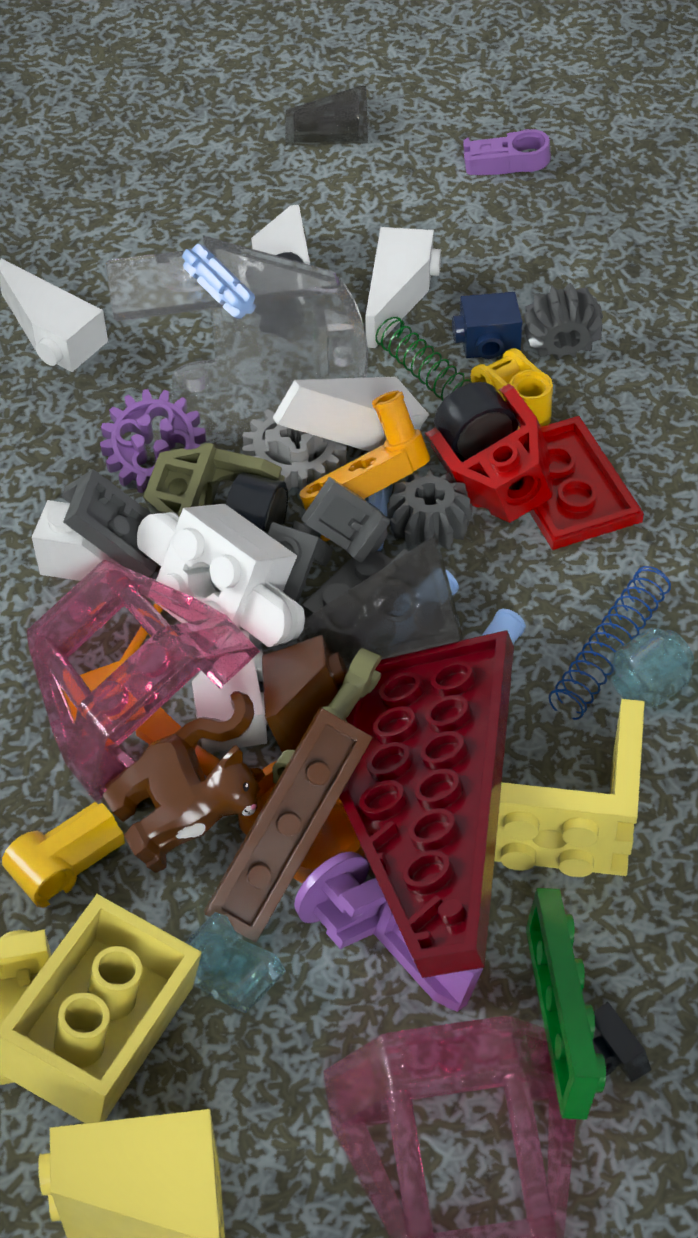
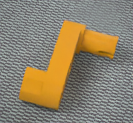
[299,391,430,542]

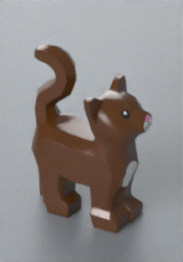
[103,691,265,873]

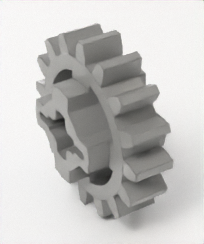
[242,409,347,493]

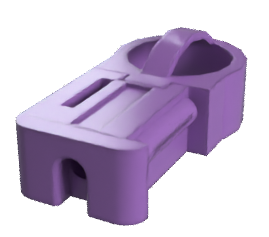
[463,129,551,175]

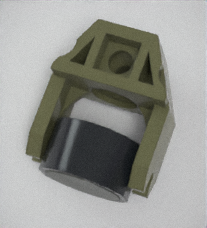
[143,443,288,534]

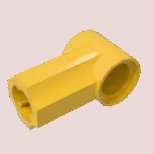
[2,802,125,908]

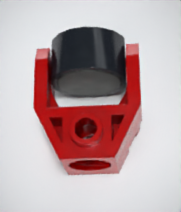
[425,382,553,523]

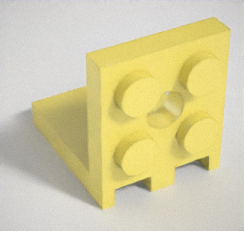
[494,699,645,877]

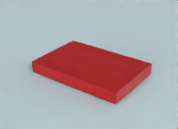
[501,416,644,550]

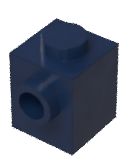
[452,292,522,359]

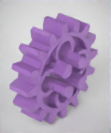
[100,389,206,493]

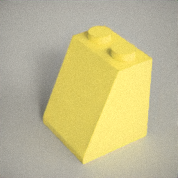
[38,1109,225,1238]

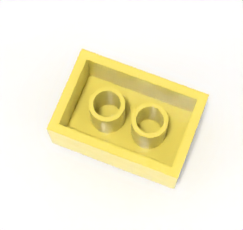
[0,894,202,1123]

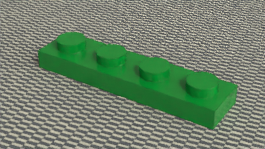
[526,888,606,1120]

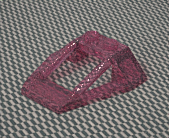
[27,560,260,801]
[323,1016,576,1238]

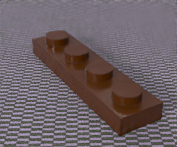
[204,707,373,943]

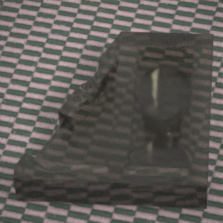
[285,86,368,145]

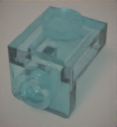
[185,912,286,1014]

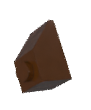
[262,635,348,752]

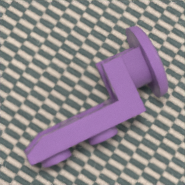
[294,852,483,1012]

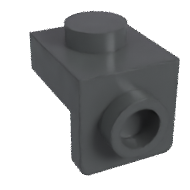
[301,477,390,562]

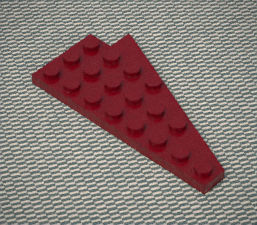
[339,630,514,978]

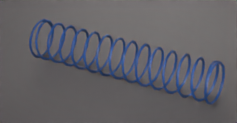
[548,566,671,720]

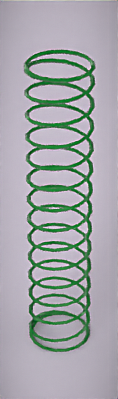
[376,317,472,401]

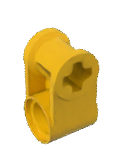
[471,348,553,429]

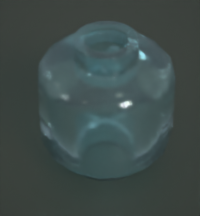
[612,627,694,708]

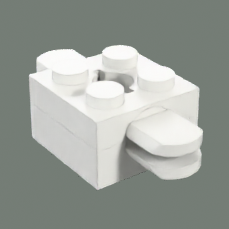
[137,504,305,652]

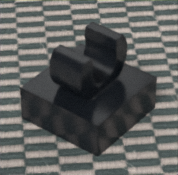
[593,1002,652,1082]

